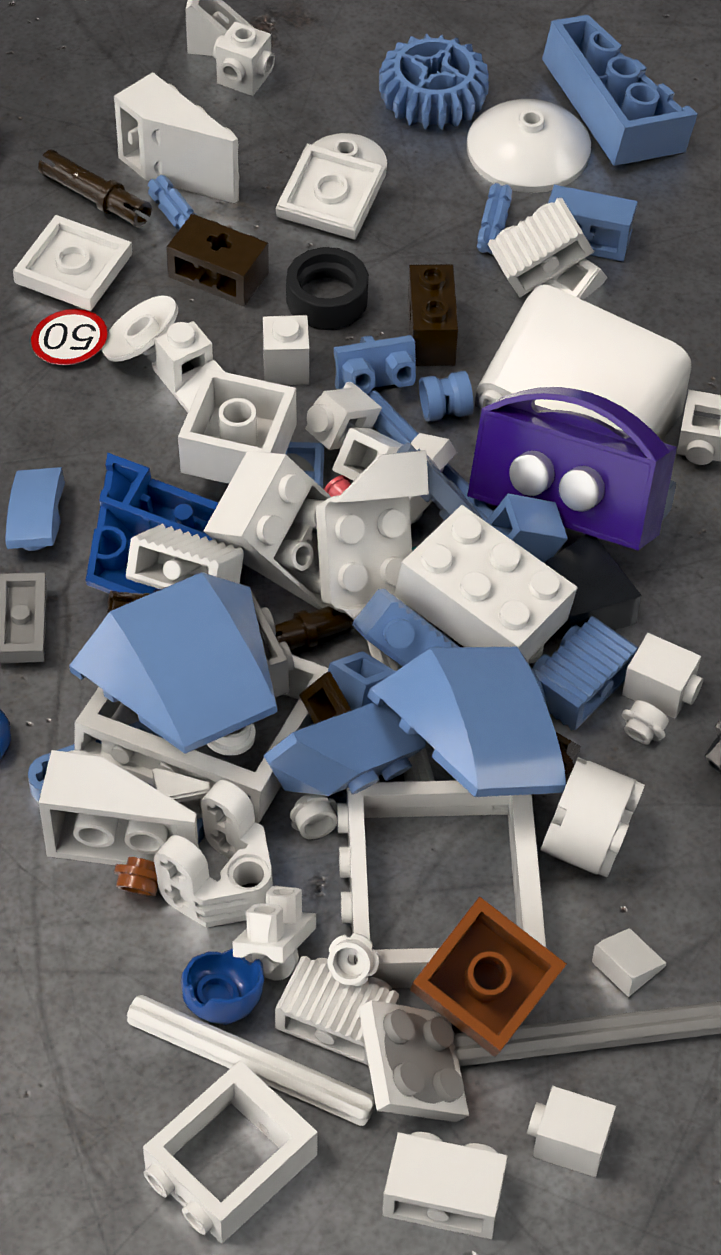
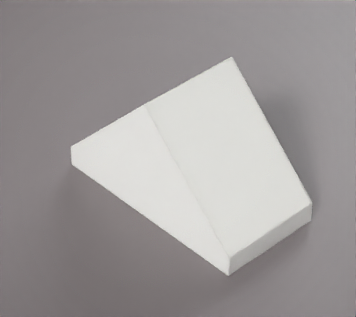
[185,0,254,56]

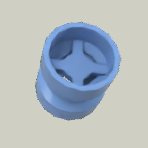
[419,371,474,422]

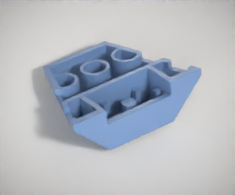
[69,572,277,754]
[367,647,566,797]

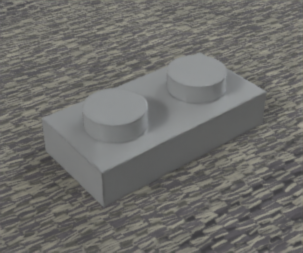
[0,572,47,663]

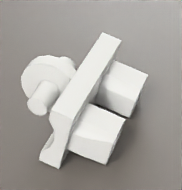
[233,886,316,981]

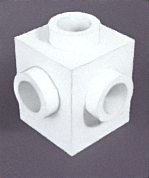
[213,21,275,96]

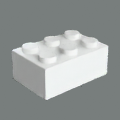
[394,505,578,661]

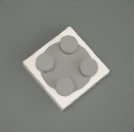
[358,1000,469,1122]

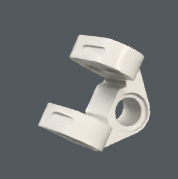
[154,780,273,928]

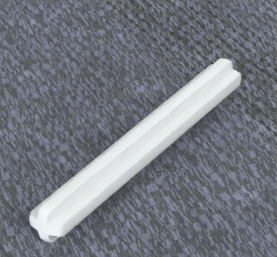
[127,995,375,1126]

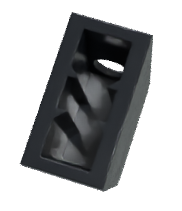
[544,534,642,639]

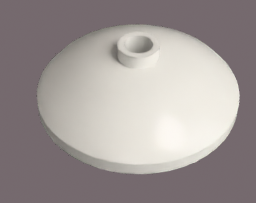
[467,99,591,193]

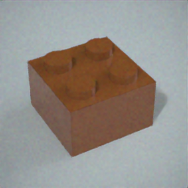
[410,896,566,1057]

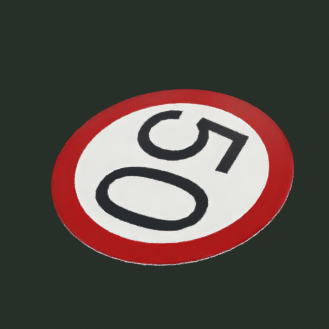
[31,309,108,365]

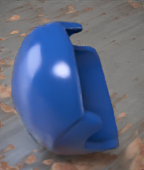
[181,948,264,1025]

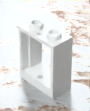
[143,1060,318,1244]

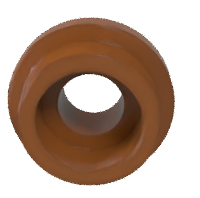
[114,857,158,896]

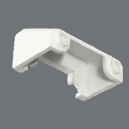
[475,285,691,441]

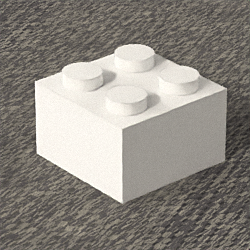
[178,368,297,484]

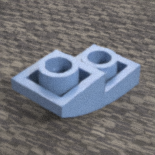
[5,467,65,551]

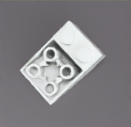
[114,72,239,203]
[204,450,331,609]

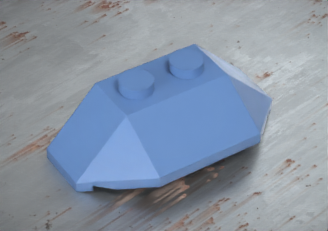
[264,702,426,796]

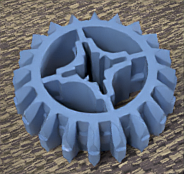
[379,33,489,130]

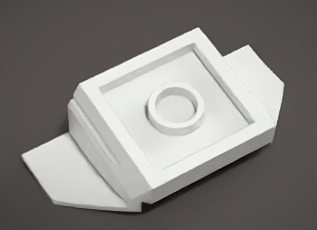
[316,450,436,627]

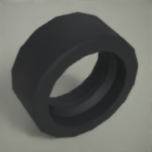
[286,247,369,330]

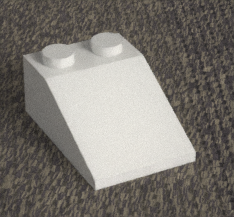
[39,750,198,865]

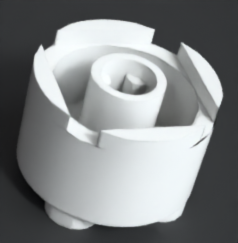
[540,757,645,877]

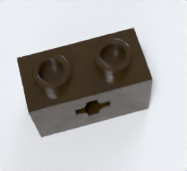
[166,214,269,306]
[408,264,458,366]

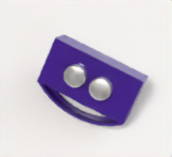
[467,387,677,551]

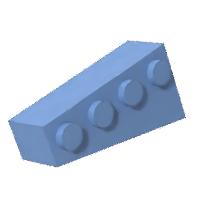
[542,15,698,166]

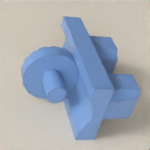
[334,335,416,393]

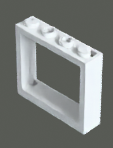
[75,655,328,824]
[337,780,546,988]

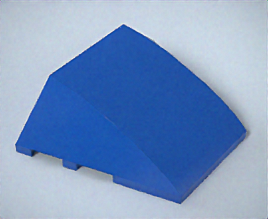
[86,453,218,594]

